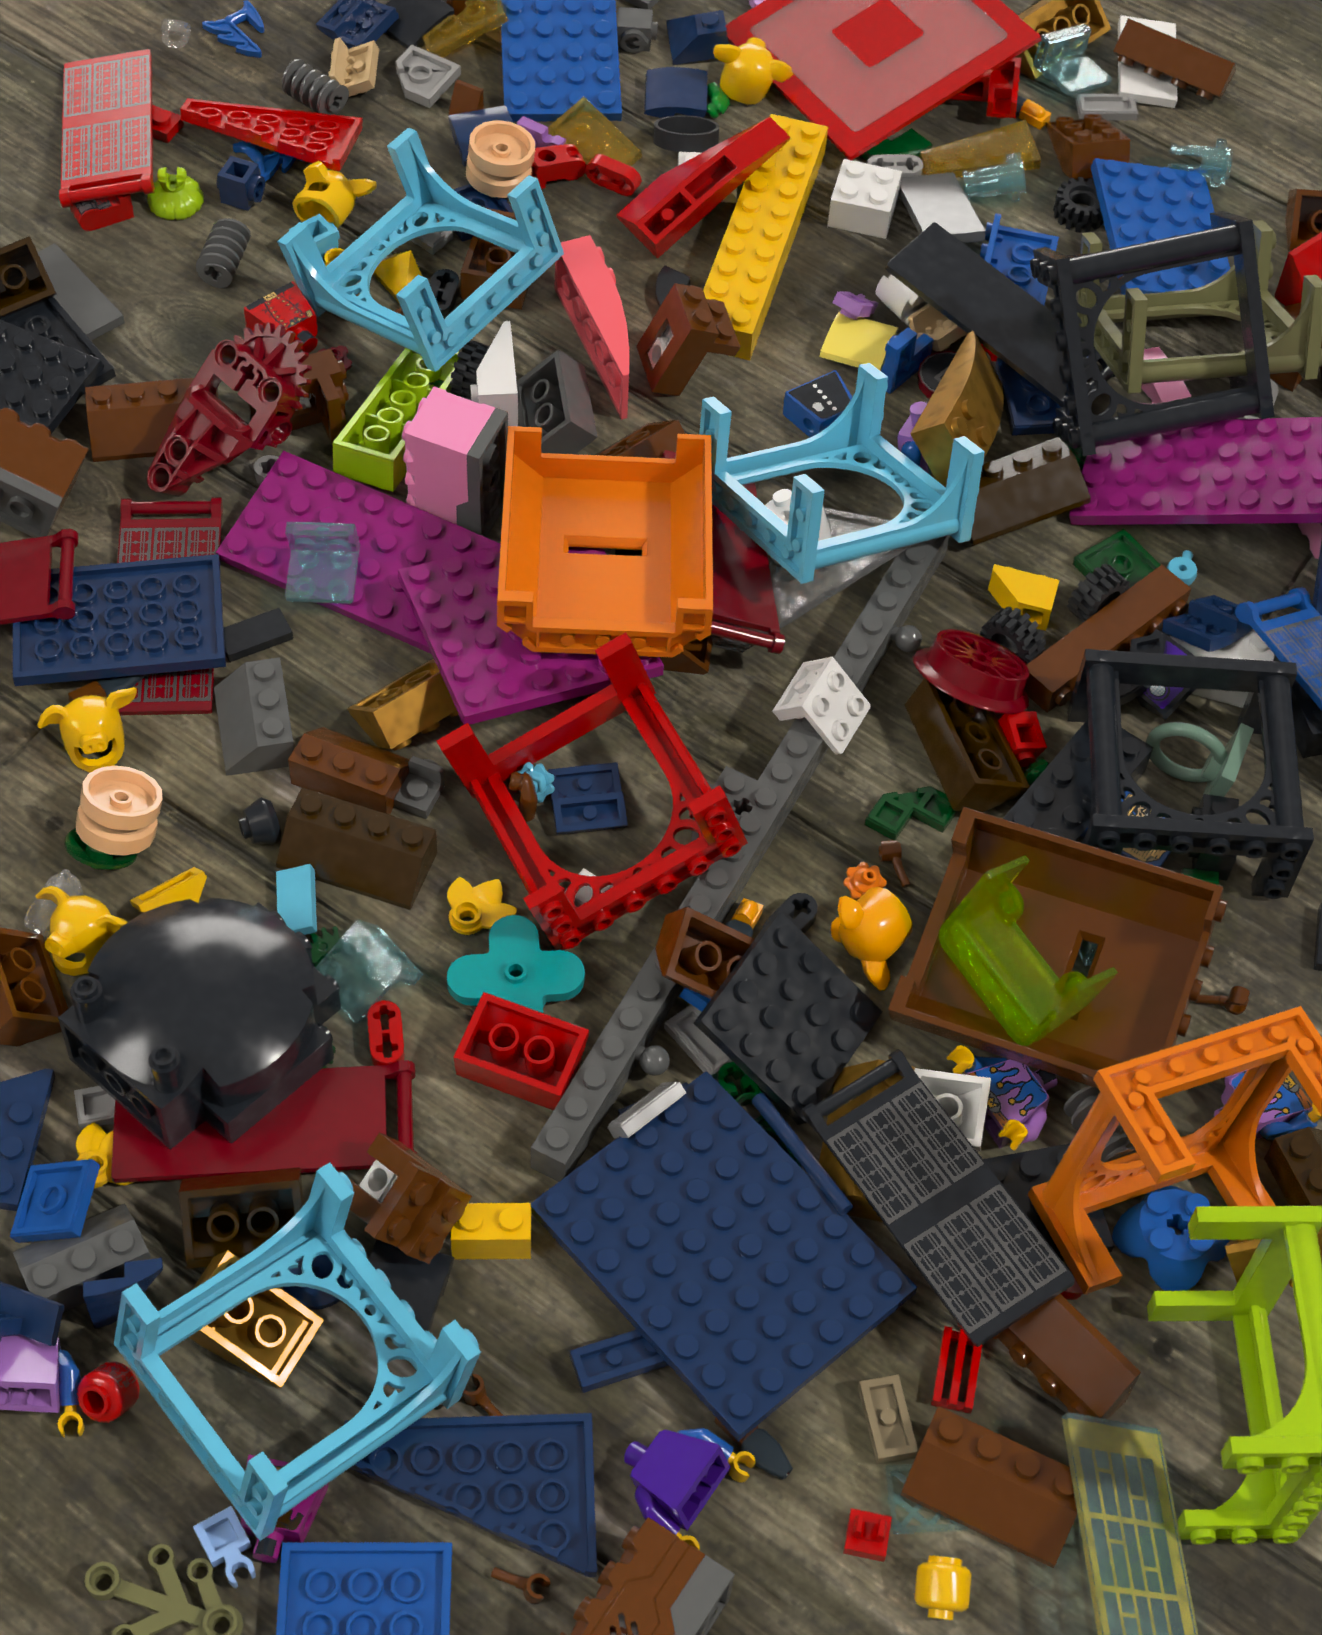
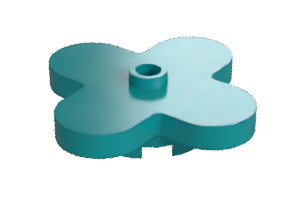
[447,915,585,1013]

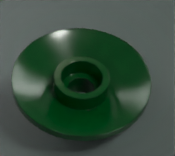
[64,828,138,870]

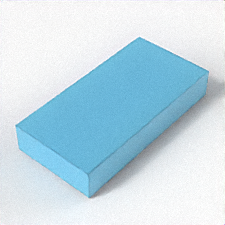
[276,864,317,935]

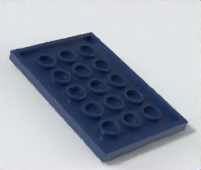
[13,554,226,686]

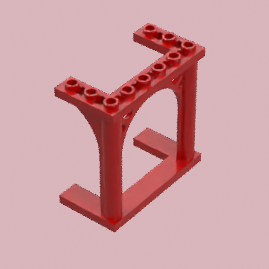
[436,632,748,950]

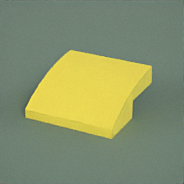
[819,311,898,371]

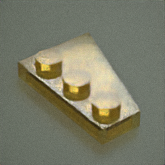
[423,0,509,57]
[548,97,643,167]

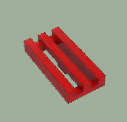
[931,1326,982,1414]

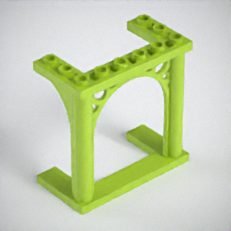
[1147,1206,1322,1545]

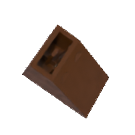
[1046,114,1130,180]

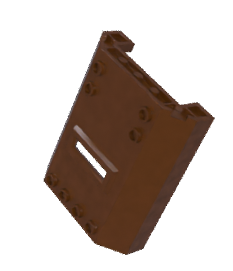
[888,807,1228,1089]

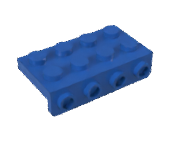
[980,213,1059,305]

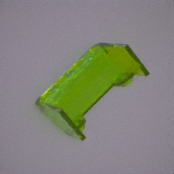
[939,855,1118,1046]

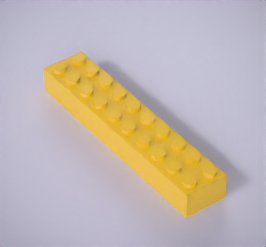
[703,114,828,361]

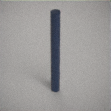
[752,1093,853,1215]

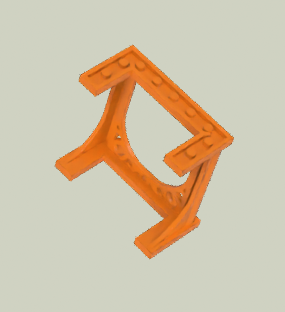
[1027,1006,1322,1295]

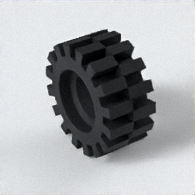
[1053,177,1104,233]
[450,340,490,400]
[1067,564,1130,623]
[980,607,1046,665]

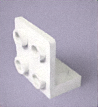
[772,657,871,754]

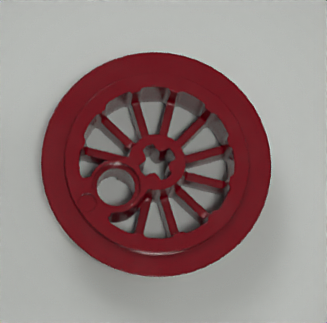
[913,629,1029,714]

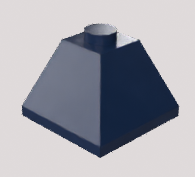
[666,10,728,65]

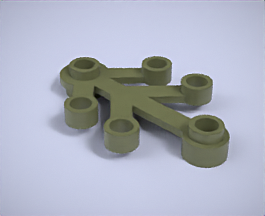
[85,1544,244,1635]

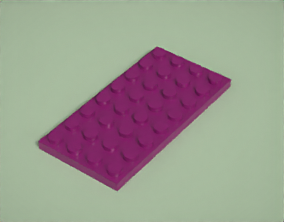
[1069,417,1322,525]
[216,450,501,654]

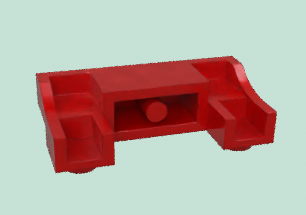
[950,58,1021,118]

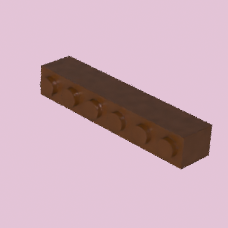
[1024,565,1191,713]

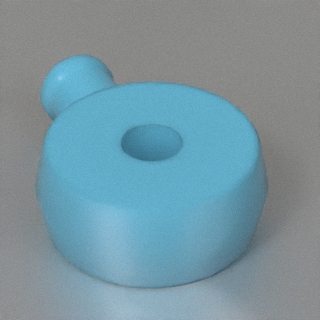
[1166,550,1197,586]

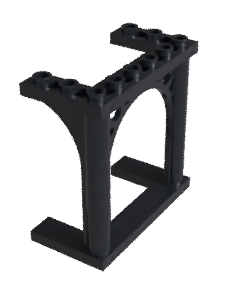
[1030,211,1275,456]
[1067,649,1314,899]

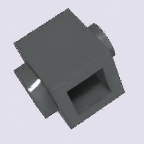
[617,7,658,53]

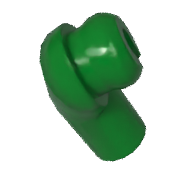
[707,82,730,119]

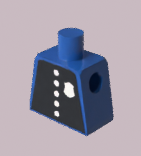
[783,370,852,437]

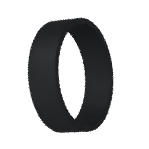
[654,116,719,152]

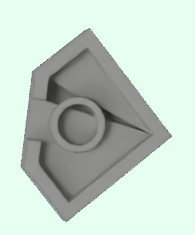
[396,45,461,108]

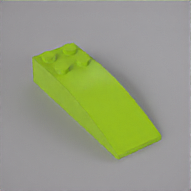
[333,348,460,492]

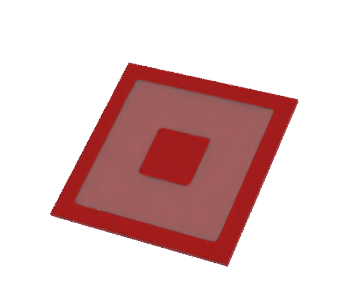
[726,0,1041,161]

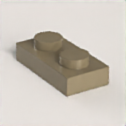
[858,1374,918,1464]

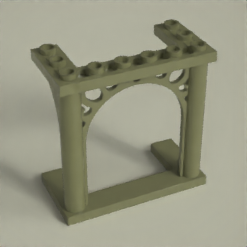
[1077,220,1322,394]

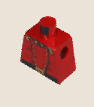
[244,281,318,353]

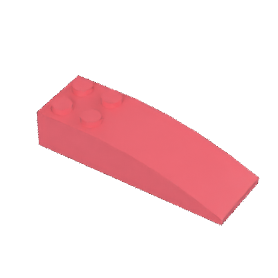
[555,235,629,420]

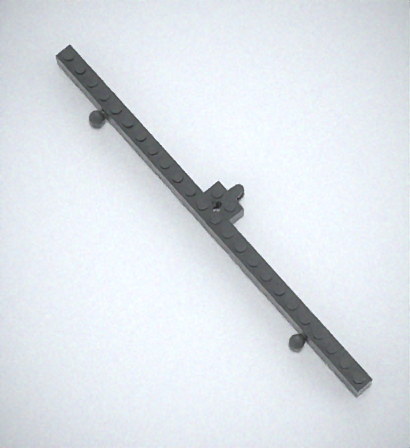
[531,535,949,1182]

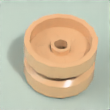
[466,120,535,198]
[76,766,163,856]

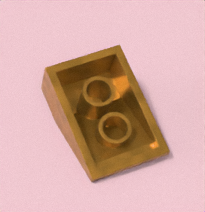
[189,1251,324,1389]

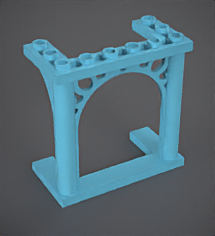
[277,128,564,372]
[699,363,985,584]
[114,1162,481,1541]

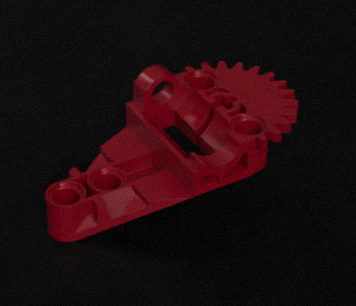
[147,322,312,496]

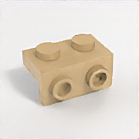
[328,38,379,97]
[908,303,967,351]

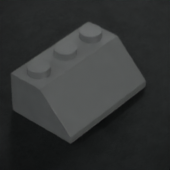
[517,350,598,454]
[214,657,294,776]
[12,1203,151,1312]

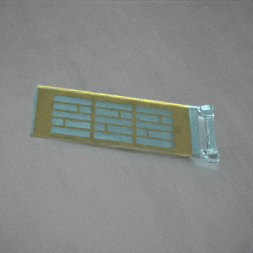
[1062,1412,1198,1635]

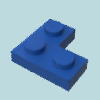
[881,327,934,394]

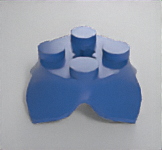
[1111,1186,1230,1291]

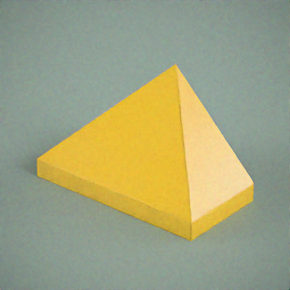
[373,250,422,303]
[130,867,207,913]

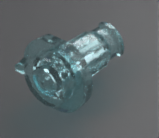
[1168,138,1233,188]
[962,152,1026,203]

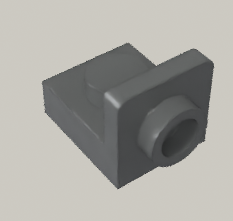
[394,756,445,819]

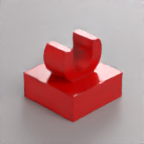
[843,1508,892,1562]

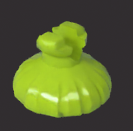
[147,167,204,220]

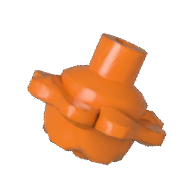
[843,861,887,900]

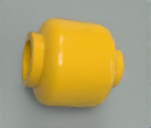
[914,1555,972,1620]

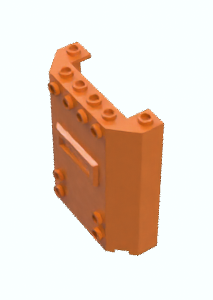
[497,426,713,658]

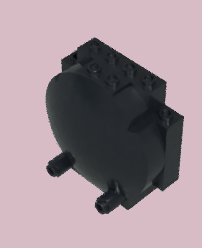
[58,898,341,1150]

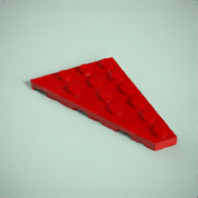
[180,98,363,171]

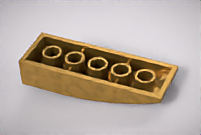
[910,331,1004,486]

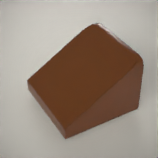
[449,79,484,115]

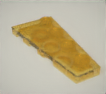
[919,120,1041,178]

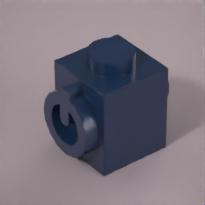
[216,156,265,211]

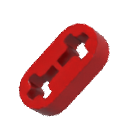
[585,154,642,196]
[367,1000,405,1066]

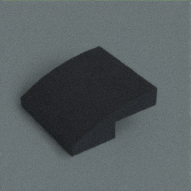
[385,0,454,49]
[351,1239,455,1332]

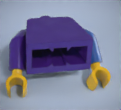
[624,1428,756,1550]

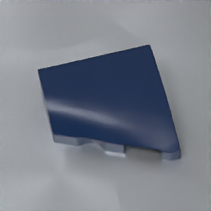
[83,1258,163,1329]

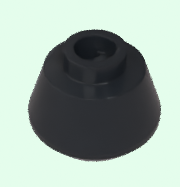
[238,797,281,845]

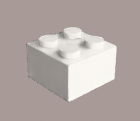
[827,159,902,239]

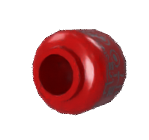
[77,1361,140,1423]

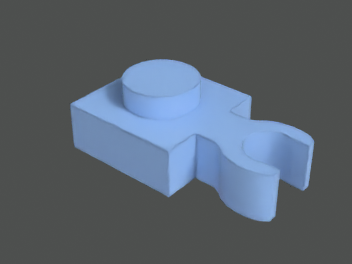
[193,1506,256,1588]

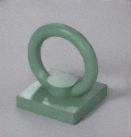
[1146,722,1254,805]

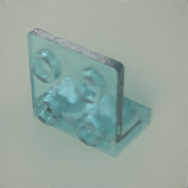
[1033,23,1112,96]
[285,522,360,604]
[315,919,424,1023]

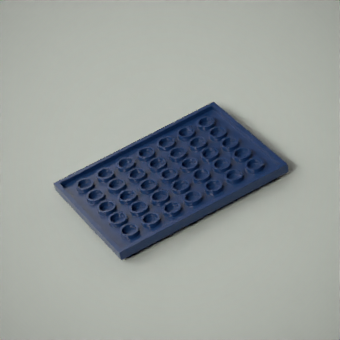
[531,1071,917,1441]

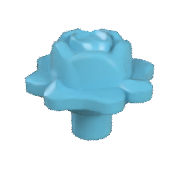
[516,762,555,803]

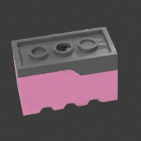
[402,386,508,538]

